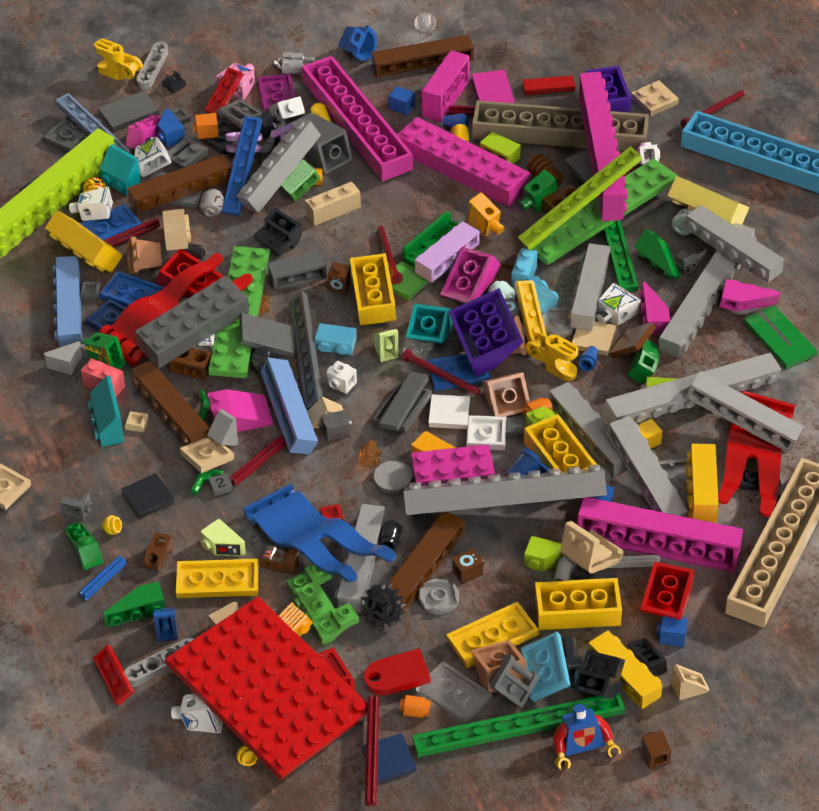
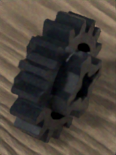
[361,583,406,629]

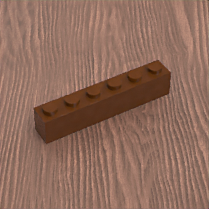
[372,35,474,78]
[127,154,232,213]
[131,360,210,446]
[382,511,465,612]

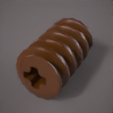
[527,153,564,187]

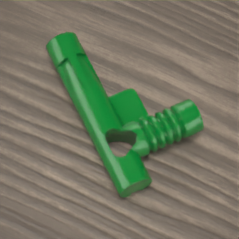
[198,390,210,421]
[190,469,224,495]

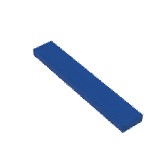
[222,116,262,216]

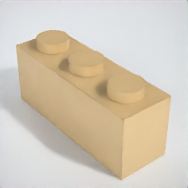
[305,182,361,226]

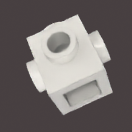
[636,142,660,165]
[326,360,357,394]

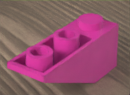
[126,115,161,149]
[719,279,781,311]
[639,282,670,335]

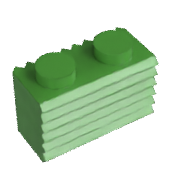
[280,159,320,202]

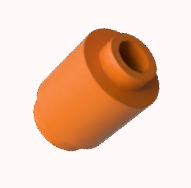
[523,397,553,418]
[399,695,431,719]

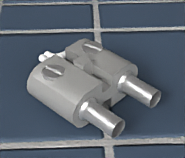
[274,52,315,75]

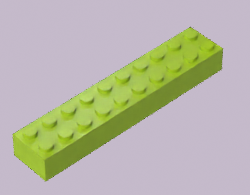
[0,128,115,259]

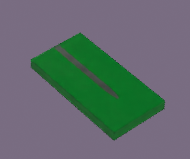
[743,305,818,369]

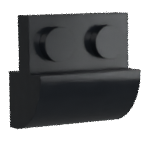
[253,208,302,257]
[570,650,625,699]

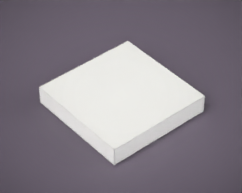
[429,394,470,429]
[466,416,507,450]

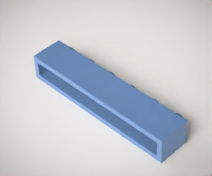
[53,256,82,347]
[260,358,318,455]

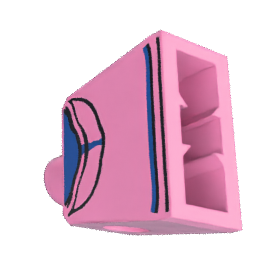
[216,63,255,100]

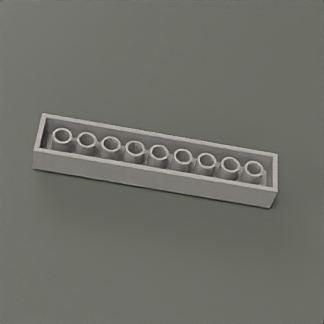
[404,464,607,515]

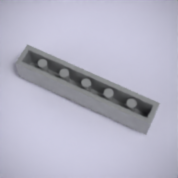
[237,118,321,213]
[685,205,784,283]
[568,243,610,331]
[686,371,804,453]
[549,382,628,478]
[606,416,688,517]
[334,504,386,613]

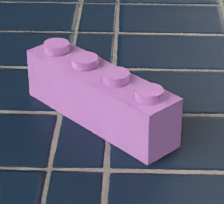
[415,221,479,283]

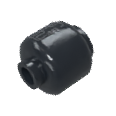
[250,348,279,373]

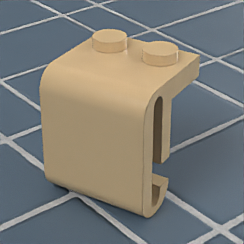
[560,521,623,573]

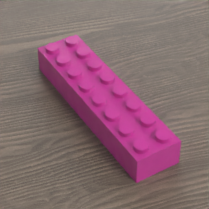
[397,117,530,207]
[578,497,743,573]

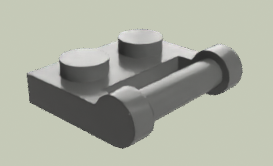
[217,99,262,130]
[167,135,208,169]
[489,653,539,708]

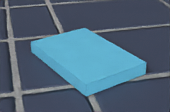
[521,632,570,702]

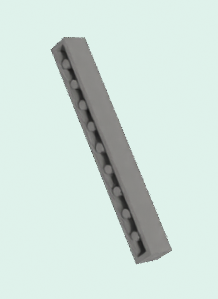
[659,222,756,358]
[602,352,782,424]

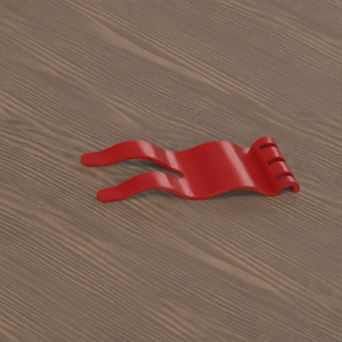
[98,253,253,368]
[718,390,796,517]

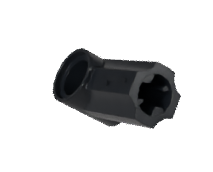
[561,635,582,676]

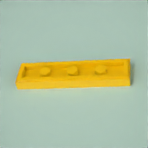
[514,280,546,342]

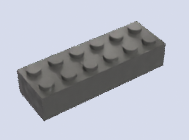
[135,276,249,368]

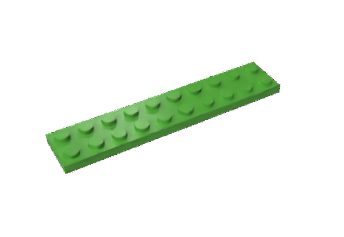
[523,158,678,265]
[209,246,270,378]

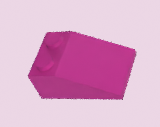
[440,247,501,303]
[207,389,273,432]

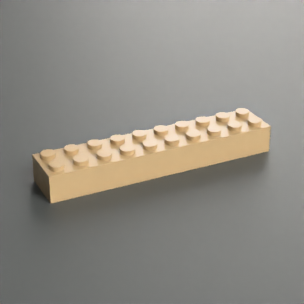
[725,458,819,628]

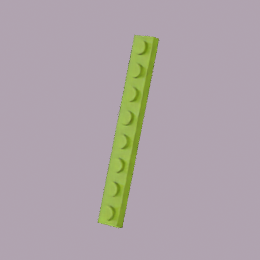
[518,146,642,250]

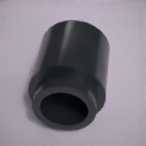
[182,244,205,261]
[379,520,402,550]

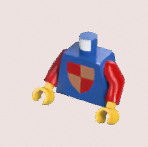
[553,704,621,770]

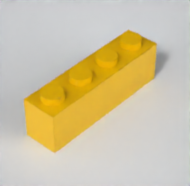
[588,631,663,709]

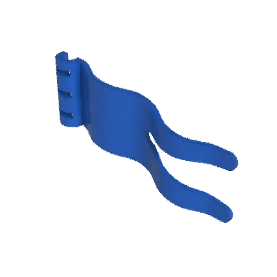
[243,484,396,582]

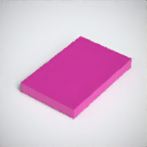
[472,70,515,103]

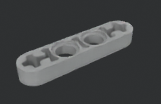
[137,42,168,90]
[124,638,194,687]

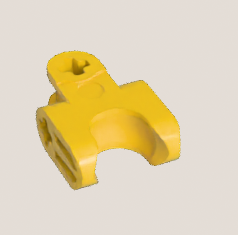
[94,39,143,80]
[525,332,578,382]

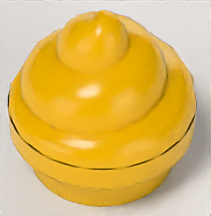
[101,515,122,535]
[236,745,258,766]

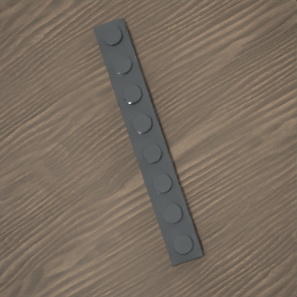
[289,291,323,411]

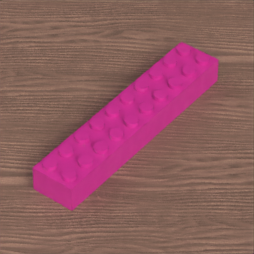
[302,56,413,181]
[579,72,628,221]

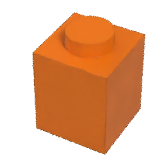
[193,113,219,139]

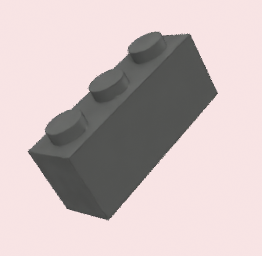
[267,251,327,290]

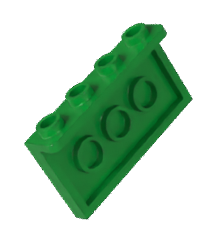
[402,211,460,267]

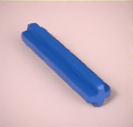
[79,556,126,600]

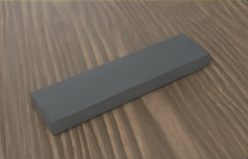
[379,372,429,431]

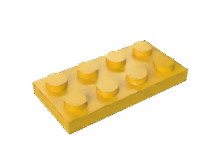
[176,559,259,598]
[446,602,539,668]

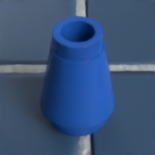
[443,113,469,128]
[578,346,598,372]

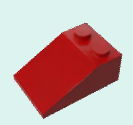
[157,249,224,298]
[640,561,695,620]

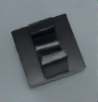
[162,71,186,94]
[260,111,280,136]

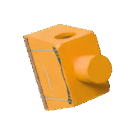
[465,192,505,236]

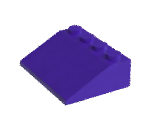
[448,288,523,377]

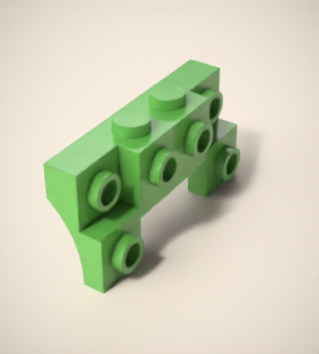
[286,564,359,645]

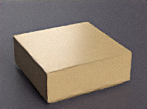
[125,411,149,432]

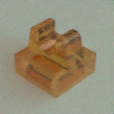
[358,439,382,467]

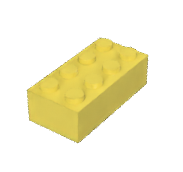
[668,176,749,225]

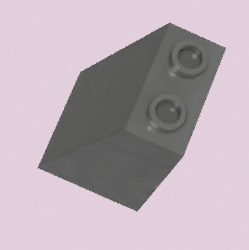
[285,113,353,175]

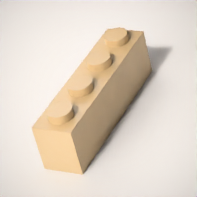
[163,209,191,251]

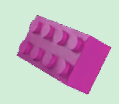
[421,51,469,122]
[411,444,495,486]

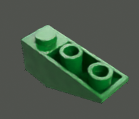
[633,229,681,279]
[627,339,659,385]
[63,523,103,570]
[103,581,165,628]

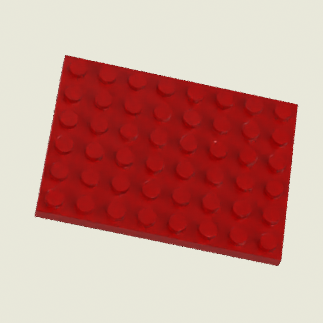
[165,596,368,780]

